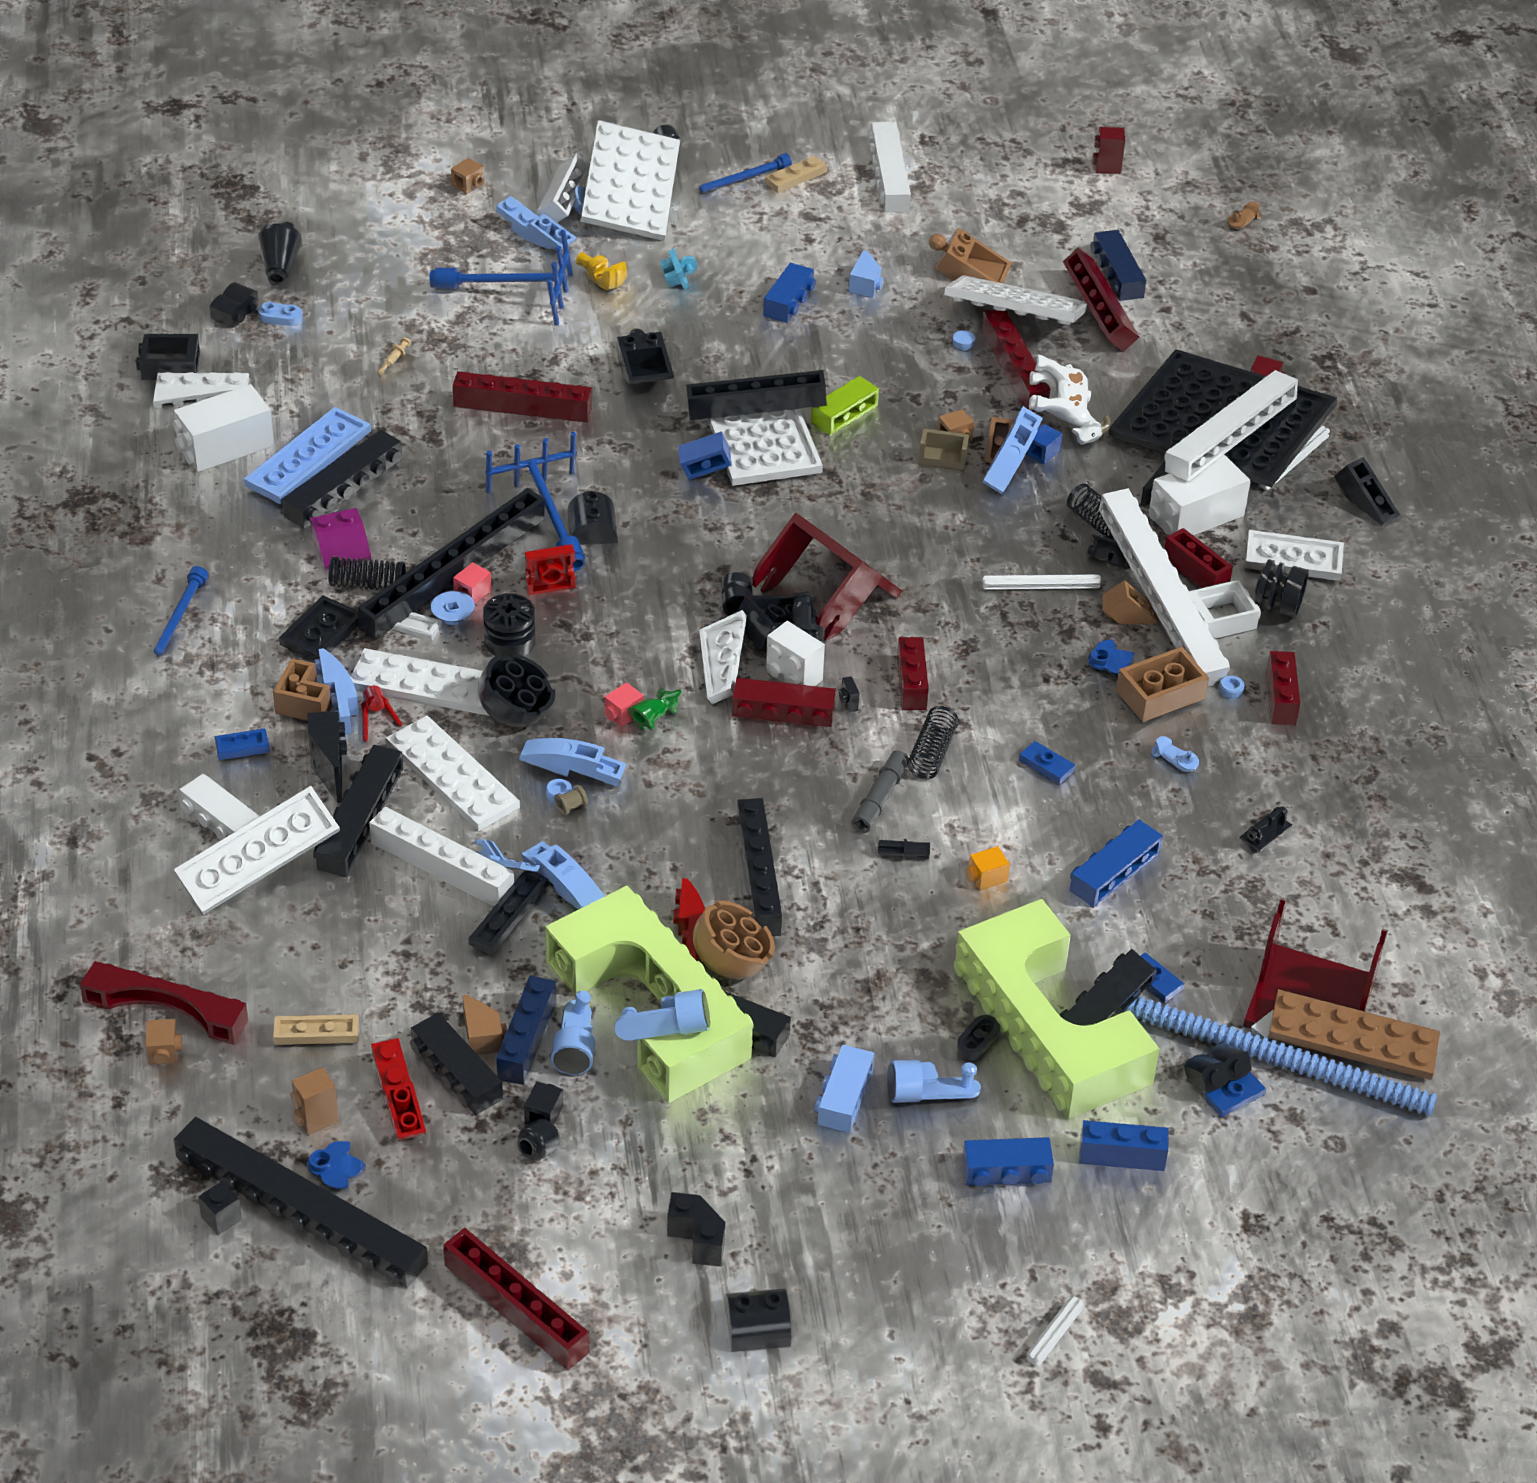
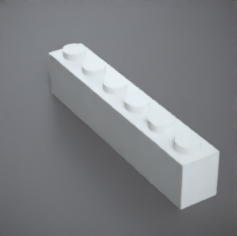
[867,122,911,213]
[369,807,514,907]

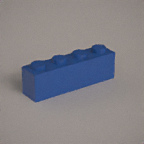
[1069,819,1163,908]

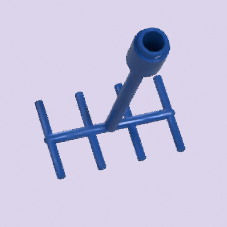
[429,229,573,326]
[485,432,586,571]

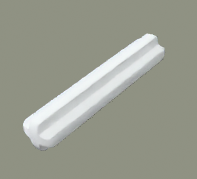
[1026,1296,1083,1366]

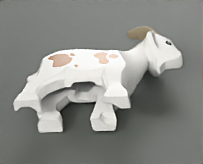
[1029,354,1111,445]

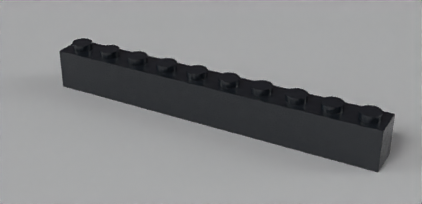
[358,488,545,640]
[173,1116,428,1288]

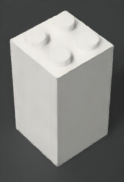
[172,384,274,472]
[1149,455,1251,535]

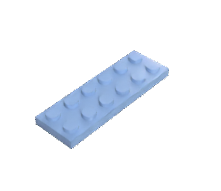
[244,407,371,504]

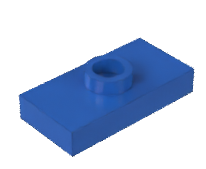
[214,728,270,760]
[1019,741,1075,784]
[1140,952,1185,1003]
[1204,1072,1266,1118]

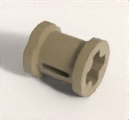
[554,785,588,816]

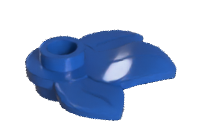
[1088,639,1135,675]
[307,1141,365,1189]

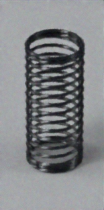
[1067,483,1115,540]
[328,556,406,591]
[907,706,959,779]

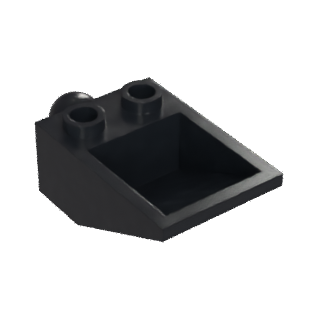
[617,328,674,384]
[308,711,347,803]

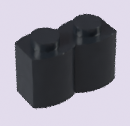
[209,282,259,327]
[1184,1044,1252,1091]

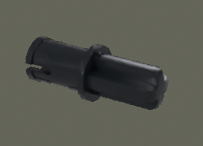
[878,839,930,859]

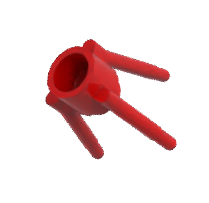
[361,685,402,742]

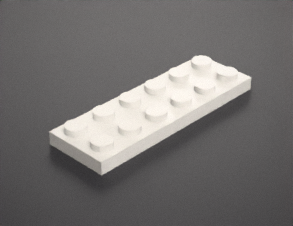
[351,648,489,716]
[386,716,520,831]
[174,786,340,915]

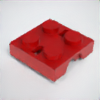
[525,544,576,596]

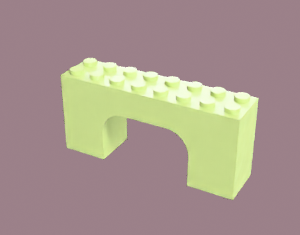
[545,886,754,1103]
[954,899,1160,1120]

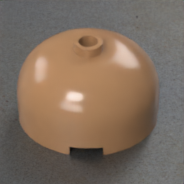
[693,900,775,980]

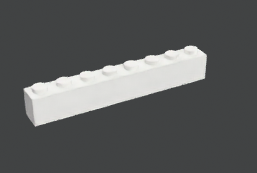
[1165,370,1298,481]

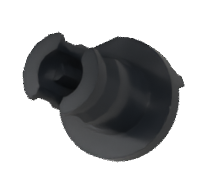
[791,592,825,641]

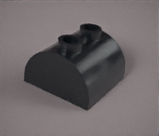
[567,491,618,545]
[725,1288,791,1352]

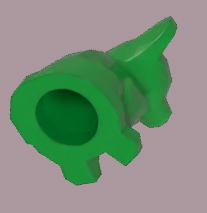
[628,688,682,731]

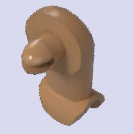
[1227,202,1261,230]

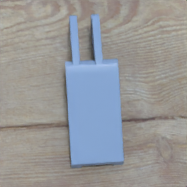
[474,839,540,872]

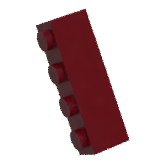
[732,678,836,727]

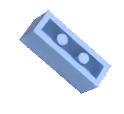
[814,1044,874,1133]

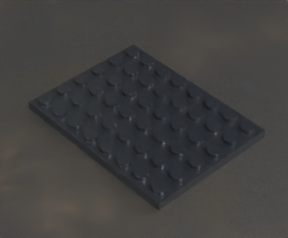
[1108,349,1337,488]

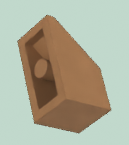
[985,417,1015,463]
[1102,580,1157,624]
[462,995,507,1055]

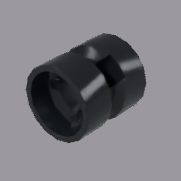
[721,572,753,616]

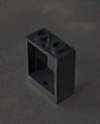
[136,334,200,380]

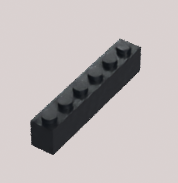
[686,370,827,420]
[282,430,402,529]
[313,744,403,877]
[736,798,782,936]

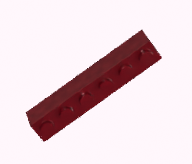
[1063,247,1140,352]
[982,309,1051,413]
[452,371,592,423]
[443,1228,590,1371]

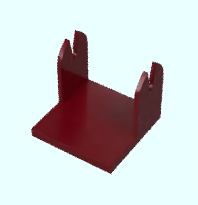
[752,512,903,641]
[1243,898,1388,1029]

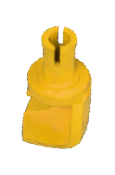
[576,252,627,290]

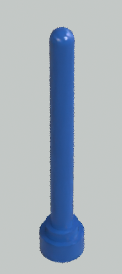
[699,153,792,193]
[154,566,209,656]

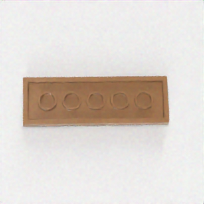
[1268,989,1440,1080]

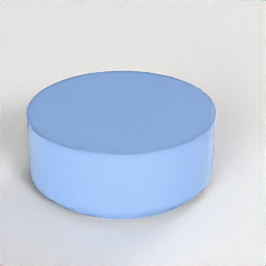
[953,330,975,350]
[1219,676,1244,699]
[546,779,572,803]

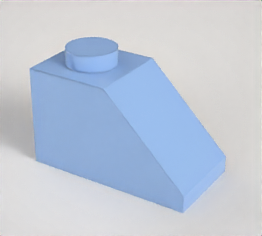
[849,250,884,298]

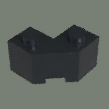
[667,1192,726,1267]

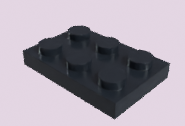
[279,595,358,661]

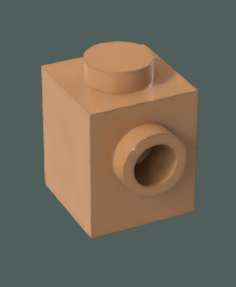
[451,158,484,194]
[938,409,975,441]
[145,1019,182,1064]

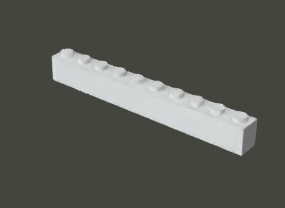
[1099,488,1230,686]

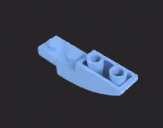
[496,196,576,250]
[982,407,1043,494]
[315,648,359,735]
[519,738,626,787]
[522,841,605,910]

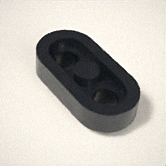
[957,1015,1000,1060]

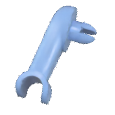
[1151,736,1199,772]

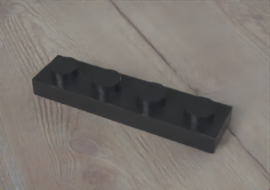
[469,870,549,955]

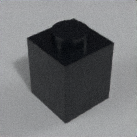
[524,1081,563,1125]
[198,1181,242,1235]

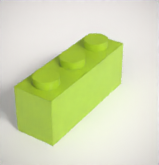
[811,376,879,435]

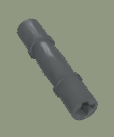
[851,750,909,833]

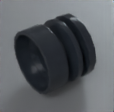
[1255,559,1309,618]
[483,593,536,657]

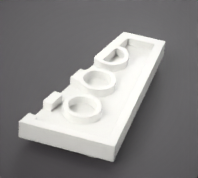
[153,372,250,409]
[699,610,747,704]

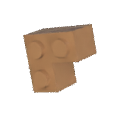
[273,658,332,721]

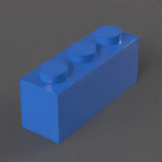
[763,262,816,323]
[1079,1120,1169,1171]
[962,1137,1054,1186]

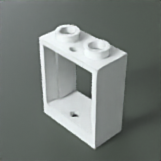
[1188,580,1261,639]

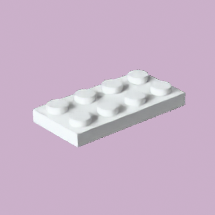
[1245,530,1344,581]

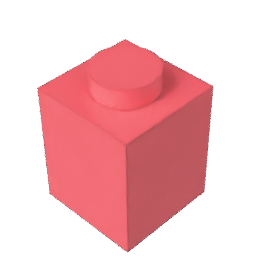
[453,562,492,603]
[604,682,644,727]

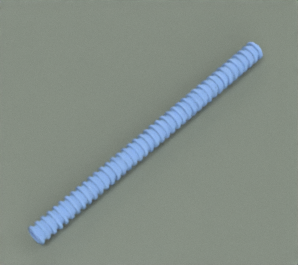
[1124,996,1437,1117]

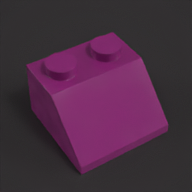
[310,508,371,570]

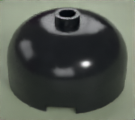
[478,654,555,728]

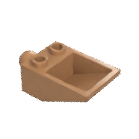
[929,228,1012,283]

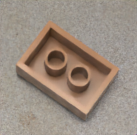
[1116,647,1209,722]

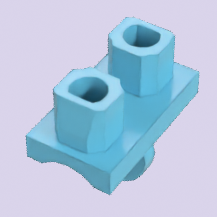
[660,248,698,289]

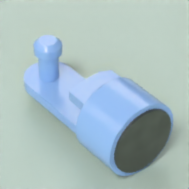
[615,989,710,1041]
[551,991,595,1075]
[887,1060,981,1103]

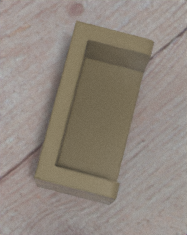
[919,428,969,470]

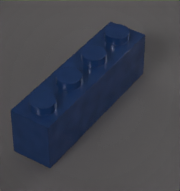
[1090,230,1147,301]
[496,975,557,1085]

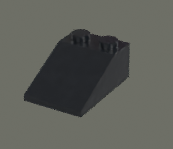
[736,595,818,650]

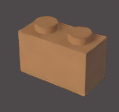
[290,1067,339,1135]

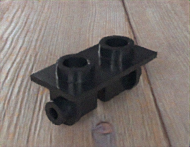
[1087,534,1129,568]
[1239,806,1292,852]

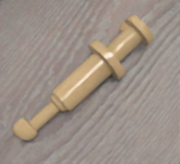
[377,337,411,377]

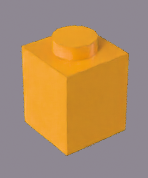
[967,846,1010,890]

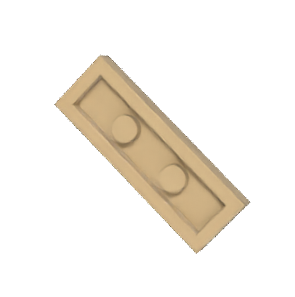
[765,155,827,193]
[273,1014,359,1045]

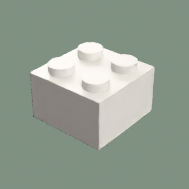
[766,621,825,686]

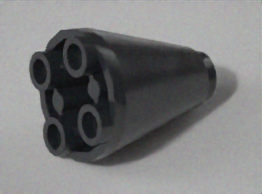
[258,222,302,284]

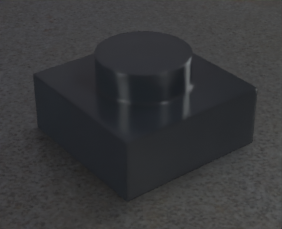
[838,676,860,713]

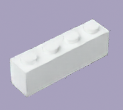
[536,153,590,223]
[179,773,260,840]

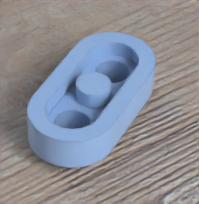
[258,302,303,326]

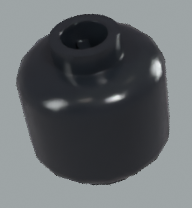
[518,1119,560,1161]

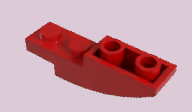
[673,878,705,961]
[371,1038,426,1141]

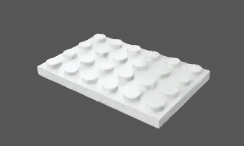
[580,120,680,241]
[944,275,1089,325]
[707,409,823,486]

